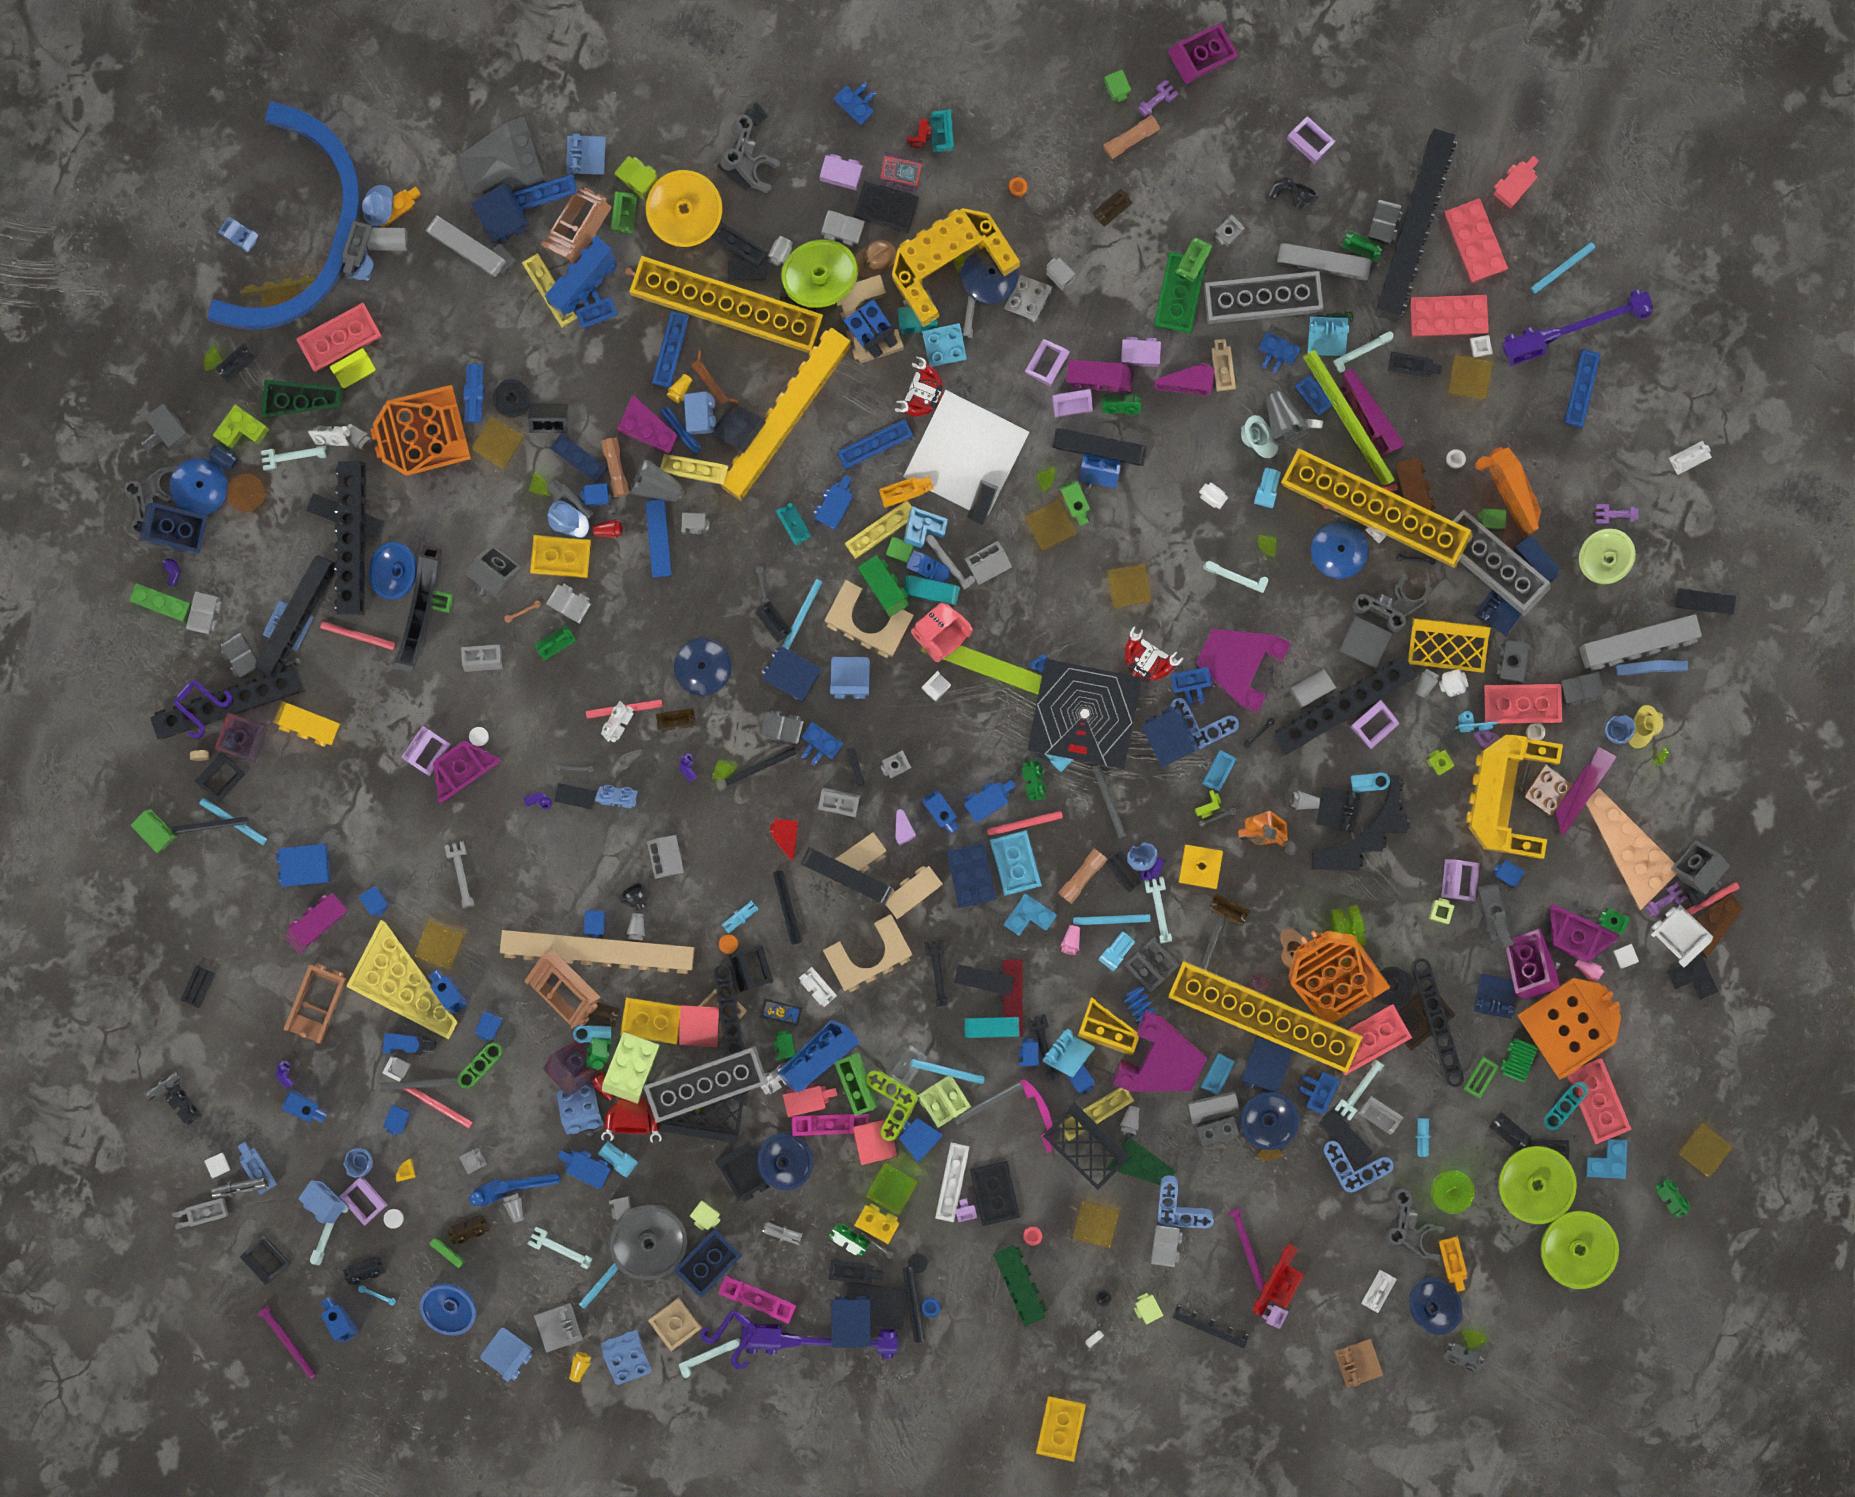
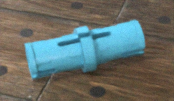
[721,900,759,934]

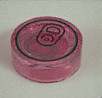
[1249,974,1269,993]

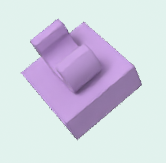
[956,1198,977,1222]
[1262,1305,1288,1329]

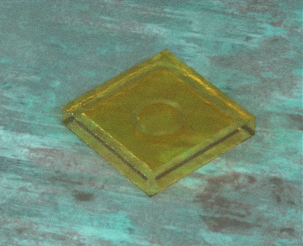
[1448,355,1493,400]
[471,417,524,469]
[1025,500,1076,551]
[1107,564,1152,608]
[414,921,464,970]
[1678,1123,1733,1178]
[1072,1201,1119,1248]

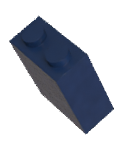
[471,184,530,245]
[1512,534,1561,583]
[761,646,822,703]
[1142,707,1199,767]
[1241,1036,1293,1093]
[831,1296,871,1348]

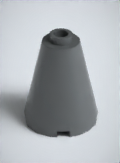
[1266,390,1309,445]
[629,458,685,502]

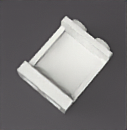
[1651,905,1713,967]

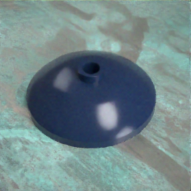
[961,248,1017,304]
[674,638,731,696]
[1241,1092,1299,1150]
[757,1133,813,1191]
[1409,1277,1463,1335]

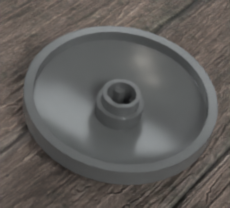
[609,1205,687,1280]

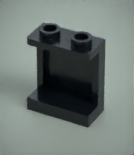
[715,1142,770,1202]

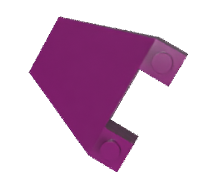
[1196,629,1291,714]
[1113,1011,1208,1092]

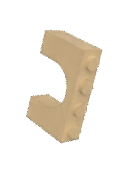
[837,275,904,364]
[824,580,914,658]
[823,914,912,993]

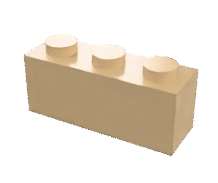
[835,832,887,885]
[886,865,943,920]

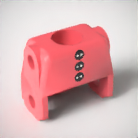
[911,603,973,662]

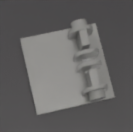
[1004,275,1052,322]
[534,1303,583,1353]

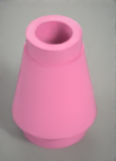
[1061,925,1080,955]
[1575,959,1605,983]

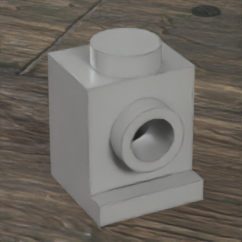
[1214,215,1245,247]
[681,513,710,534]
[880,750,911,779]
[459,1148,487,1174]
[609,1196,632,1220]

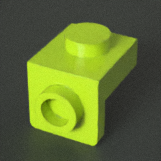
[1426,749,1454,775]
[1195,790,1221,819]

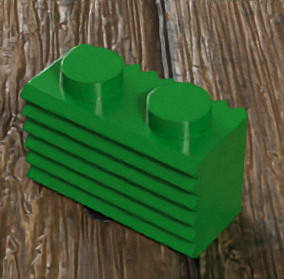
[1499,1038,1538,1083]

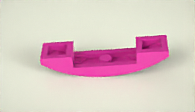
[1021,1079,1053,1153]
[792,1114,869,1136]
[718,1276,796,1324]

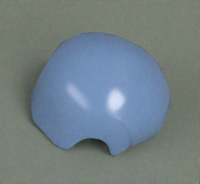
[1605,715,1636,744]
[1127,842,1157,871]
[343,1148,373,1178]

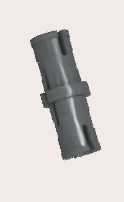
[144,1071,183,1103]

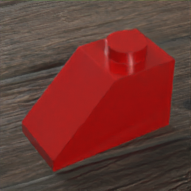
[770,819,798,860]

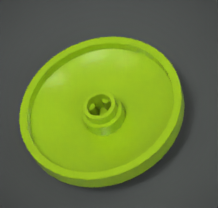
[781,240,858,308]
[1498,1146,1577,1224]
[1541,1211,1619,1289]

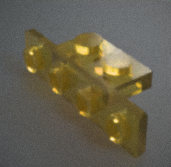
[240,275,317,307]

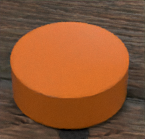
[1008,177,1027,197]
[719,934,738,954]

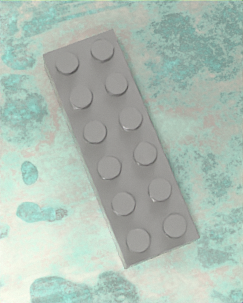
[1204,271,1323,324]
[1453,509,1551,616]
[1579,614,1702,671]
[644,1046,768,1123]

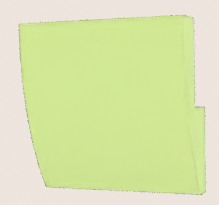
[917,1076,971,1129]

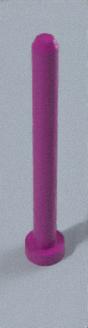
[1228,1208,1264,1291]
[257,1306,316,1379]

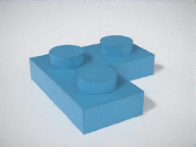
[903,507,948,548]
[1004,893,1057,936]
[1586,1139,1627,1179]

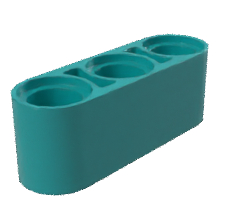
[903,575,960,606]
[964,1017,1019,1038]
[1544,1081,1589,1130]

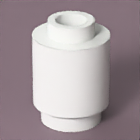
[1199,483,1228,509]

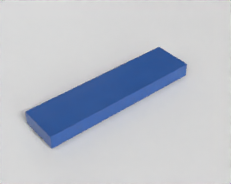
[514,174,578,211]
[652,310,690,388]
[1564,349,1601,428]
[837,419,914,470]
[645,500,672,578]

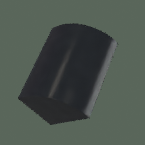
[528,404,568,433]
[967,480,998,525]

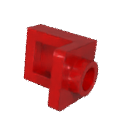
[907,119,931,148]

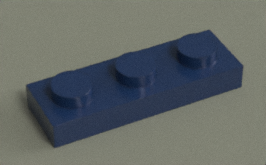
[550,433,607,483]

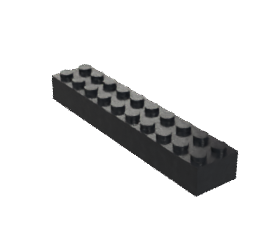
[1375,128,1457,322]

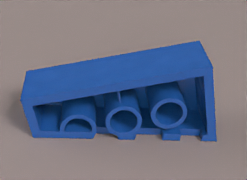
[545,235,617,317]
[777,1020,860,1093]

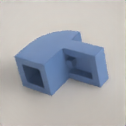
[218,217,258,252]

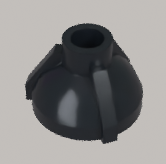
[1292,183,1319,209]
[619,882,646,910]

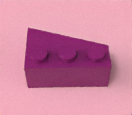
[1066,360,1134,393]
[617,395,678,455]
[285,893,347,955]

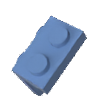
[830,657,870,699]
[556,1082,604,1134]
[480,1328,533,1382]
[601,1330,652,1385]

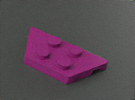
[433,740,501,804]
[1550,904,1620,963]

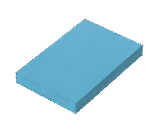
[989,830,1042,896]

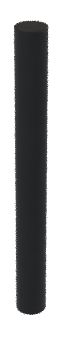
[724,747,797,786]
[172,816,249,834]

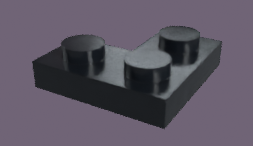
[1667,956,1718,1000]

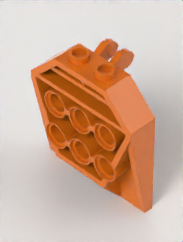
[370,385,471,476]
[1475,447,1541,539]
[1288,930,1390,1023]
[1517,978,1621,1080]

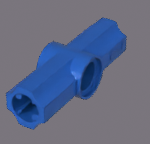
[464,364,485,423]

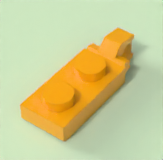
[380,187,421,228]
[879,476,934,508]
[1438,1236,1467,1292]

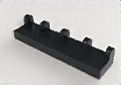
[1172,1303,1249,1349]

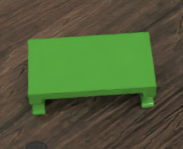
[611,191,637,234]
[1175,238,1212,282]
[131,809,177,853]

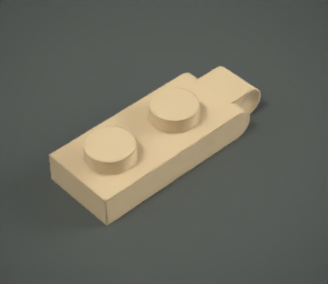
[1211,339,1236,392]

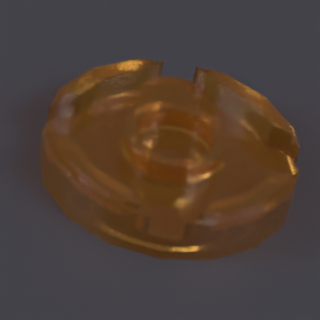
[227,474,266,512]

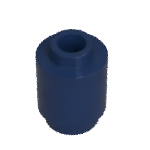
[209,443,239,470]

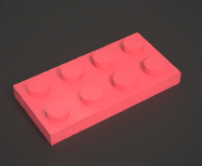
[1444,198,1508,283]
[1410,295,1489,337]
[296,303,382,373]
[1484,684,1562,724]
[1342,1004,1412,1075]
[1567,1058,1632,1144]

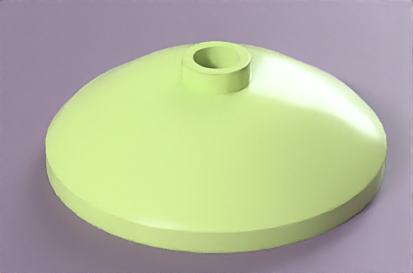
[1579,529,1636,584]

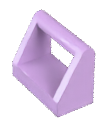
[1287,116,1336,164]
[1024,339,1070,387]
[1052,389,1093,418]
[1350,700,1399,749]
[401,726,451,776]
[895,809,916,846]
[1441,859,1480,902]
[339,1177,388,1226]

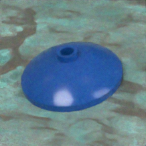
[170,458,228,515]
[1311,521,1369,579]
[369,542,417,600]
[420,1284,477,1335]

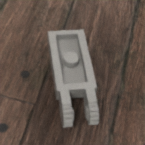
[172,1198,229,1229]

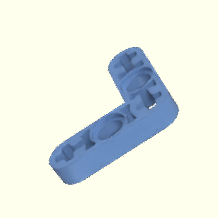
[1616,660,1688,675]
[1170,698,1239,749]
[1323,1141,1394,1193]
[1158,1175,1214,1228]

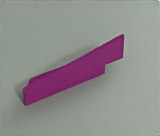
[1340,369,1405,458]
[1555,747,1617,836]

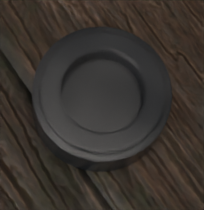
[908,1254,927,1273]

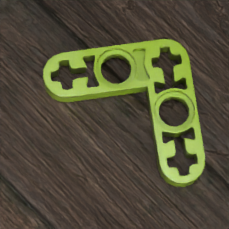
[866,1070,918,1141]

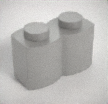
[821,210,864,247]
[1046,258,1076,291]
[546,584,591,624]
[186,592,222,635]
[1151,1224,1183,1267]

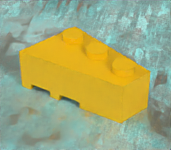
[273,701,340,747]
[1077,997,1139,1056]

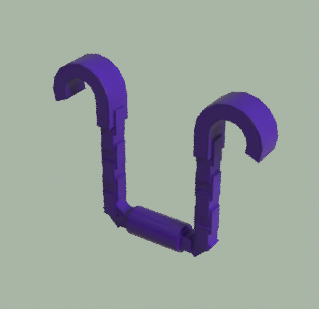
[174,681,233,739]
[701,1311,756,1369]

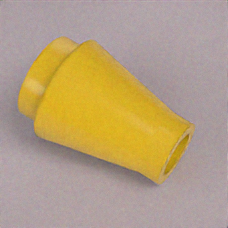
[667,374,693,403]
[569,1352,591,1382]

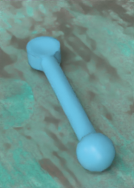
[358,1285,396,1306]

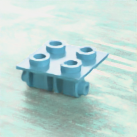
[1308,317,1349,356]
[922,323,967,367]
[1455,711,1498,732]
[1042,1029,1095,1078]

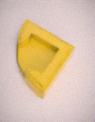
[396,1159,416,1182]

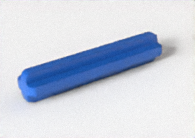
[660,406,702,455]
[505,1174,560,1192]

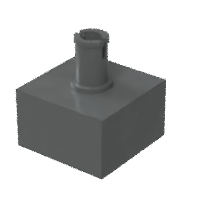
[141,404,193,452]
[465,544,522,597]
[1671,840,1730,895]

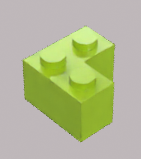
[614,156,658,200]
[213,405,269,449]

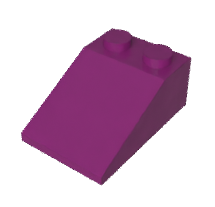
[1168,23,1239,84]
[1153,363,1215,396]
[1506,929,1560,1000]

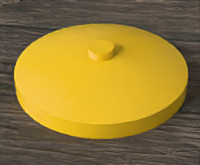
[646,170,722,247]

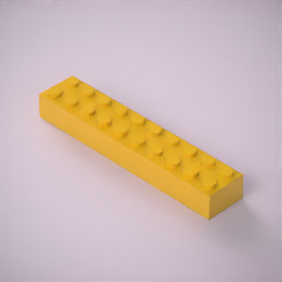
[629,256,824,353]
[721,328,851,501]
[1281,448,1472,568]
[1168,961,1362,1073]

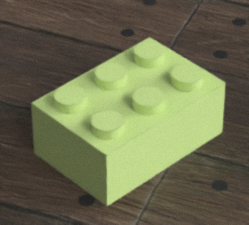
[602,1032,659,1104]

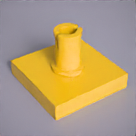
[1178,845,1223,889]

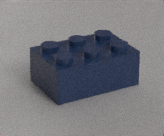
[139,502,208,555]
[946,843,996,908]
[673,1228,743,1297]

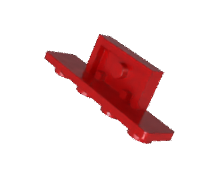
[1252,1244,1305,1316]

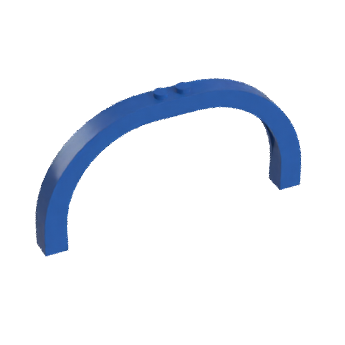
[207,101,360,330]

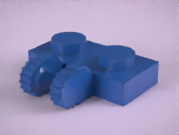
[834,82,876,126]
[575,288,618,329]
[1258,331,1301,374]
[1294,374,1338,417]
[1170,667,1212,706]
[801,722,843,766]
[1297,1071,1340,1115]

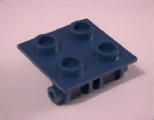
[1474,589,1522,637]
[1474,974,1516,1019]

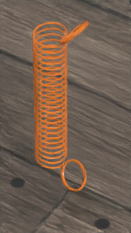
[691,349,739,405]

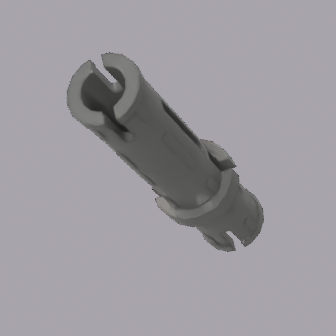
[211,1176,269,1199]

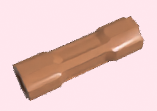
[1103,115,1160,160]
[601,437,630,497]
[1058,849,1108,904]

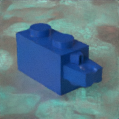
[814,475,853,531]
[964,780,1016,824]
[558,1150,612,1190]

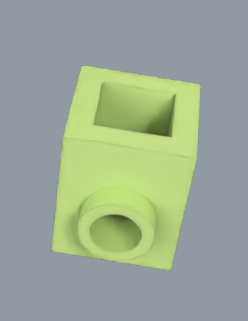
[1428,898,1454,925]
[690,1200,721,1230]
[1134,1293,1163,1325]

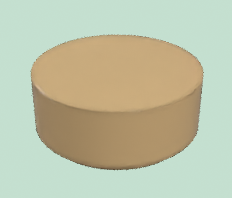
[190,750,209,761]

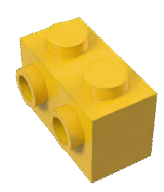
[854,1203,899,1244]

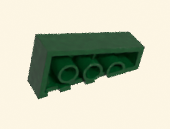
[261,380,344,418]
[993,1244,1047,1327]

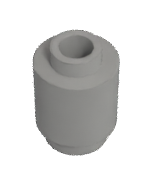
[768,236,793,266]

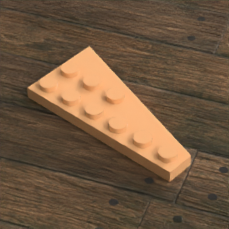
[1586,788,1676,910]

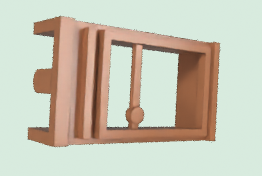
[541,187,612,263]
[524,950,601,1029]
[284,963,347,1044]

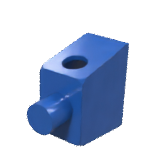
[921,789,959,834]
[429,970,469,1015]
[282,1089,327,1123]
[896,1116,943,1162]
[321,1297,359,1343]

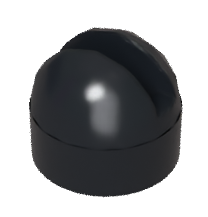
[1096,1290,1111,1307]

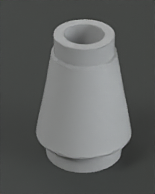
[346,424,372,451]
[1415,668,1439,698]
[1290,791,1320,810]
[626,913,645,942]
[1120,1106,1140,1136]
[502,1192,524,1223]

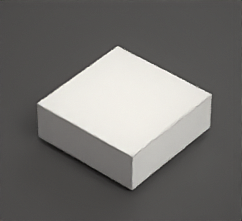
[1470,335,1493,358]
[1613,944,1639,969]
[205,1153,231,1178]

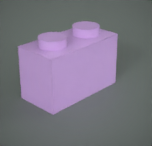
[819,154,863,191]
[1121,337,1161,367]

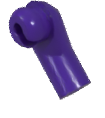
[163,558,181,587]
[679,753,697,783]
[523,792,552,810]
[1141,857,1165,880]
[276,1060,294,1090]

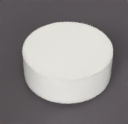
[1304,419,1323,429]
[1446,449,1466,469]
[1525,723,1545,740]
[469,727,489,746]
[384,1209,404,1228]
[1085,1330,1104,1348]

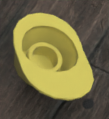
[1628,705,1663,748]

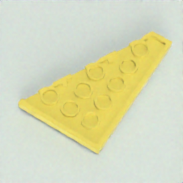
[346,920,458,1039]

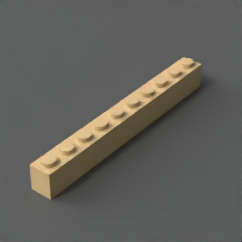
[500,930,695,974]

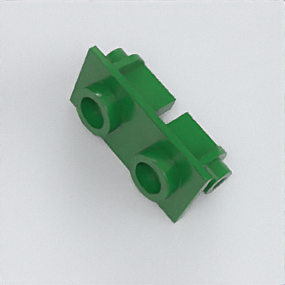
[1341,231,1384,262]
[1102,394,1141,415]
[534,625,576,661]
[1022,761,1046,801]
[1655,1178,1690,1219]
[829,1222,870,1257]

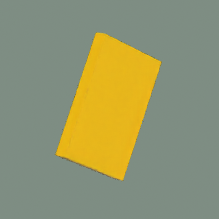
[530,535,591,578]
[620,997,681,1044]
[1036,1396,1086,1462]

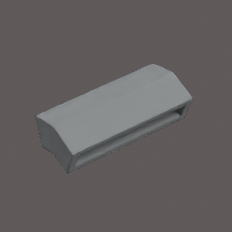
[1188,1092,1239,1124]

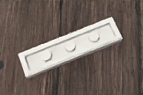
[935,1142,970,1222]

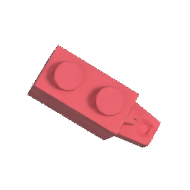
[1494,156,1539,209]
[783,1083,838,1117]

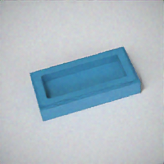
[1202,750,1237,793]
[1201,1053,1235,1095]

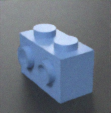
[684,392,716,435]
[298,1180,346,1224]

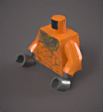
[1238,811,1297,856]

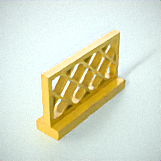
[1408,617,1491,673]

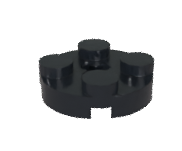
[492,379,531,418]
[1377,967,1412,1005]

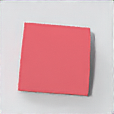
[679,1005,719,1047]
[852,1119,897,1165]

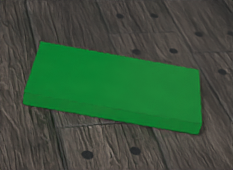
[1154,251,1207,334]

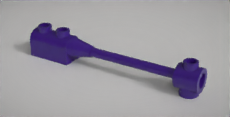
[1502,289,1653,367]
[742,1323,898,1359]

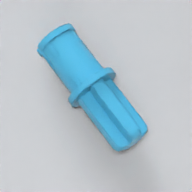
[1415,1118,1431,1157]

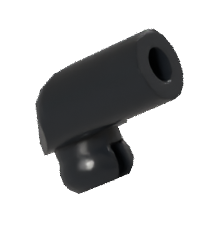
[1268,178,1294,200]

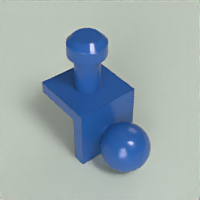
[469,1179,509,1207]

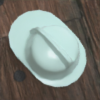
[1241,415,1278,458]

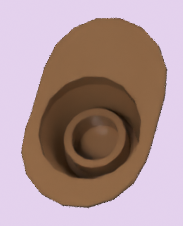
[855,240,896,278]
[1280,928,1303,968]

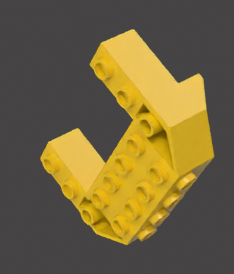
[892,208,1020,327]
[1466,734,1563,859]

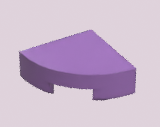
[1473,730,1500,749]

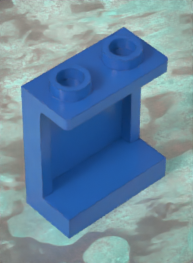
[276,844,331,887]

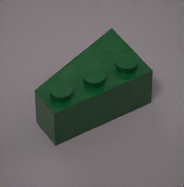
[1106,1137,1177,1185]

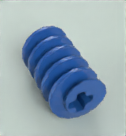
[1124,987,1158,1024]

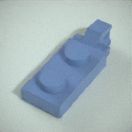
[238,1142,277,1194]

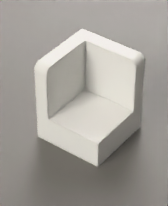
[922,671,951,702]
[382,1056,411,1082]

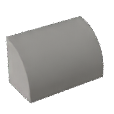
[367,228,407,251]
[965,541,1012,585]
[1290,669,1336,708]
[647,835,684,879]

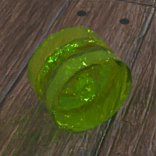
[1330,905,1366,946]
[1430,1170,1475,1213]

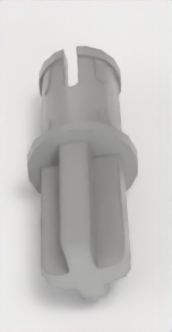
[763,1222,802,1246]

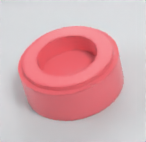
[1023,1226,1042,1246]

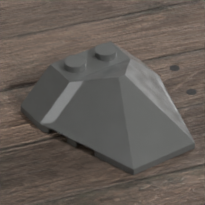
[458,116,545,194]

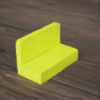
[330,348,376,389]

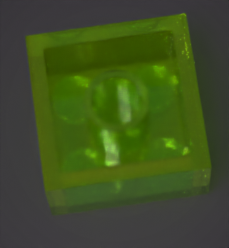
[866,1162,918,1215]

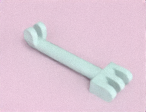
[1333,332,1393,374]
[261,445,327,470]
[1203,561,1268,593]
[1144,876,1172,943]
[1334,1058,1384,1121]
[310,1206,349,1265]
[527,1227,593,1269]
[679,1338,741,1378]

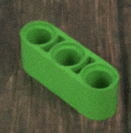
[458,1043,503,1089]

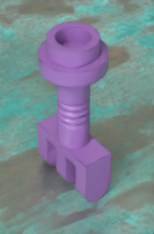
[1138,79,1179,117]
[1595,504,1638,524]
[1645,882,1688,917]

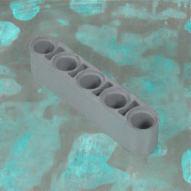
[425,215,506,277]
[1277,243,1372,280]

